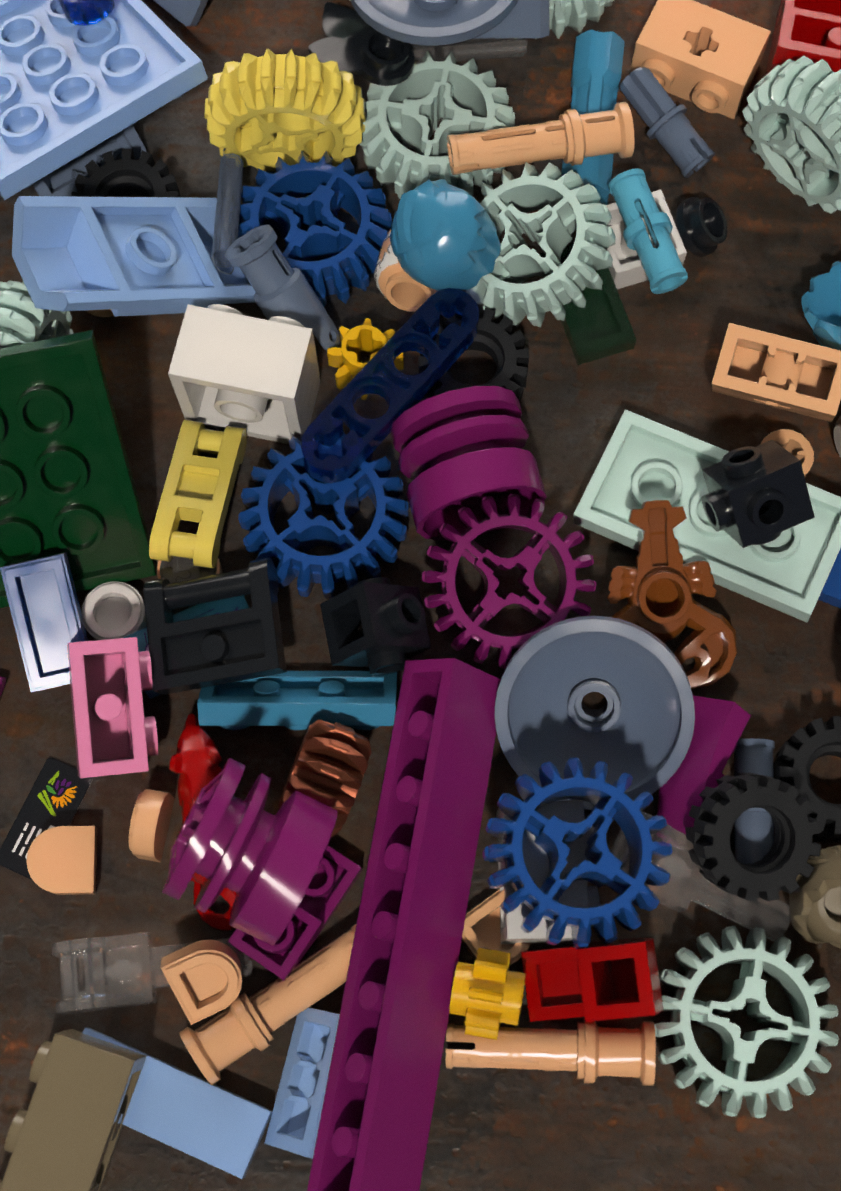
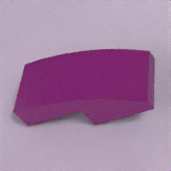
[657,696,751,839]
[228,845,363,981]

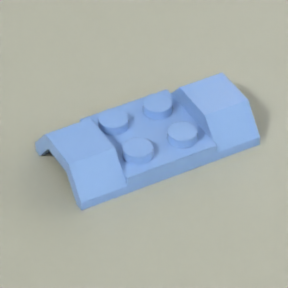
[12,196,255,317]

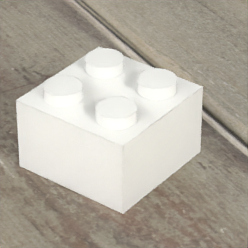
[168,304,321,447]

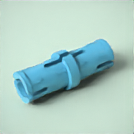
[608,168,688,294]

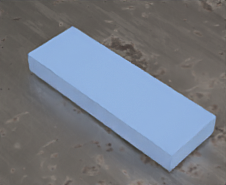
[82,1027,272,1179]

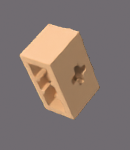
[630,0,771,119]
[712,323,841,422]

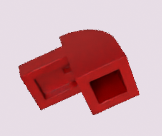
[521,938,664,1022]

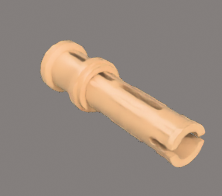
[447,102,635,175]
[179,924,356,1085]
[445,1019,656,1086]

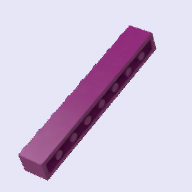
[307,658,501,1191]

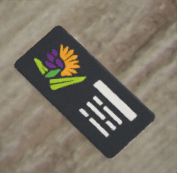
[0,758,93,880]

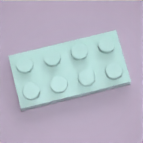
[573,409,841,623]

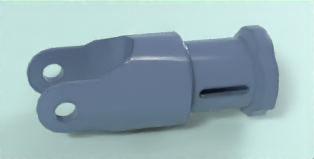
[225,224,340,351]

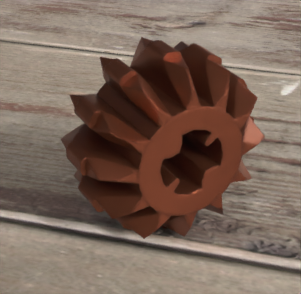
[278,719,372,838]

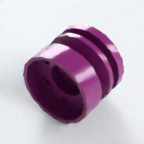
[391,386,547,541]
[162,758,338,946]

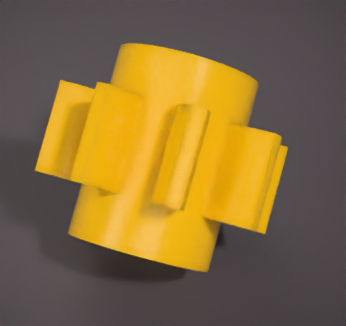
[327,318,404,400]
[449,947,526,1040]

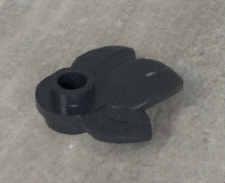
[308,2,415,86]

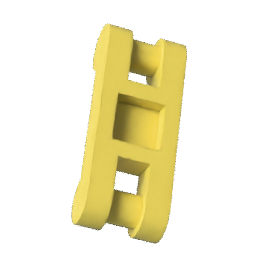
[149,419,247,568]

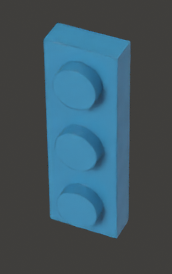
[197,671,397,730]

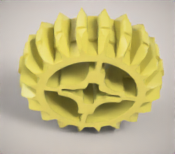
[204,49,365,172]

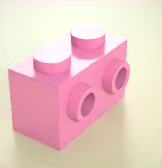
[67,637,158,778]

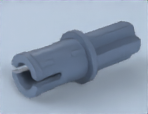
[620,67,715,178]

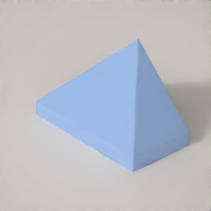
[264,1008,340,1159]

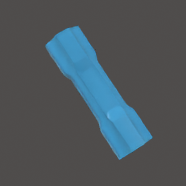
[561,29,625,205]

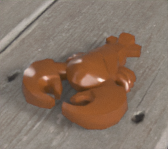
[607,500,737,689]

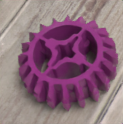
[421,494,596,668]

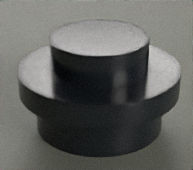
[674,197,727,257]

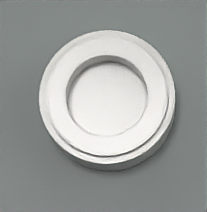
[81,581,147,640]

